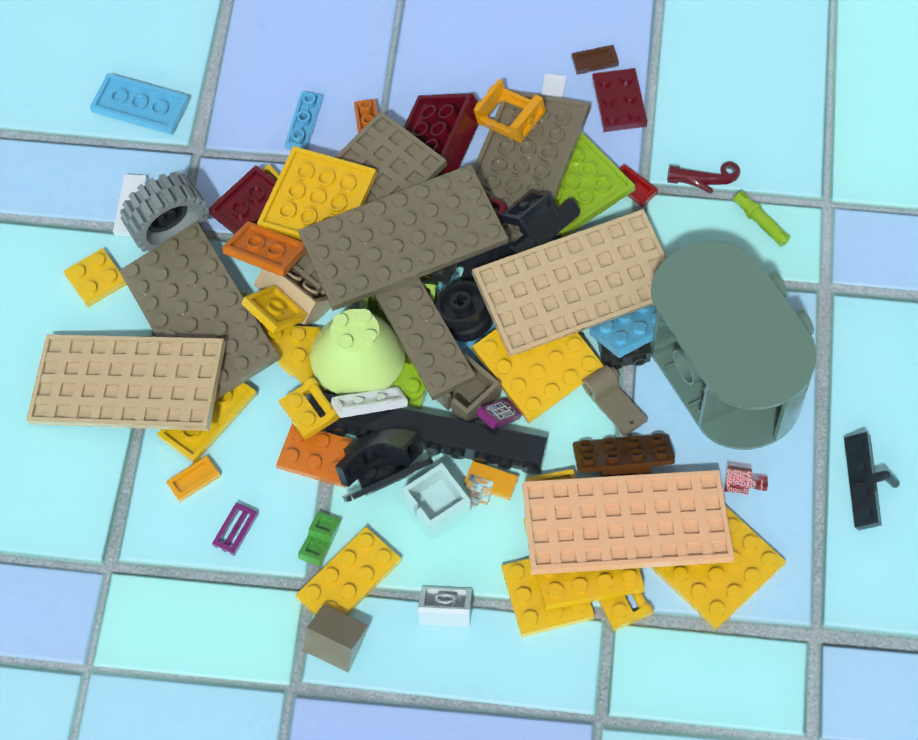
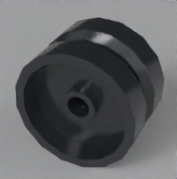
[436,280,493,342]

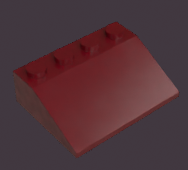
[403,93,478,175]

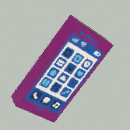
[476,398,522,429]

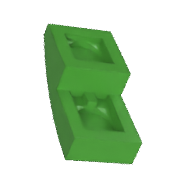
[298,511,341,567]

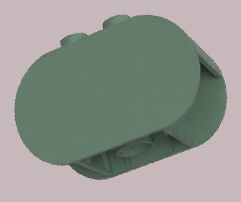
[649,241,816,450]

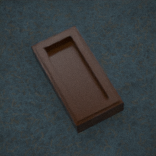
[571,45,619,75]

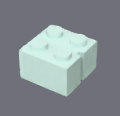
[401,463,471,538]

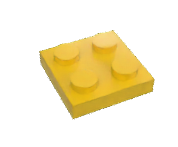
[63,248,127,308]
[241,285,307,334]

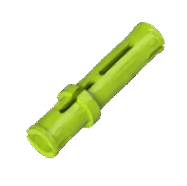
[733,190,791,247]

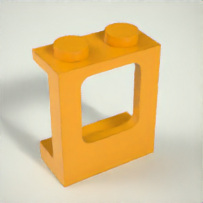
[474,78,546,143]

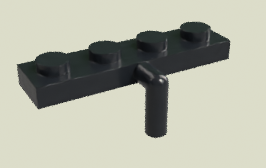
[844,432,900,531]

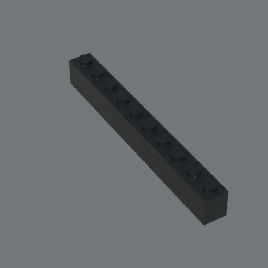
[309,392,548,474]

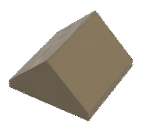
[303,604,370,672]

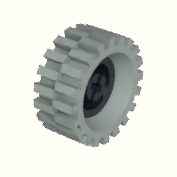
[120,172,209,252]

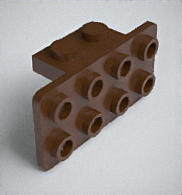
[573,433,675,477]

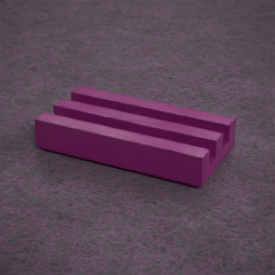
[212,502,258,556]

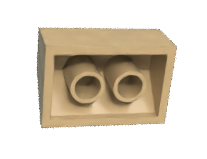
[254,269,331,325]

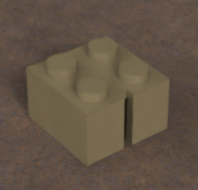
[436,354,501,422]

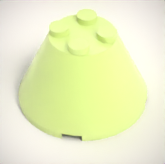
[310,309,405,396]

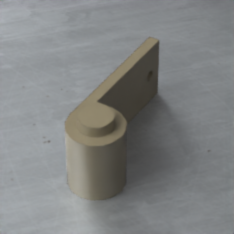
[581,365,648,437]

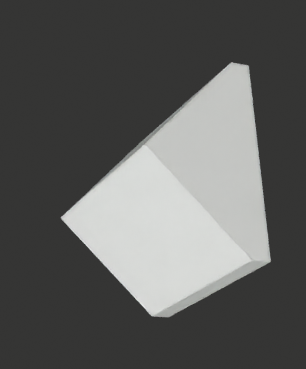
[418,586,472,627]

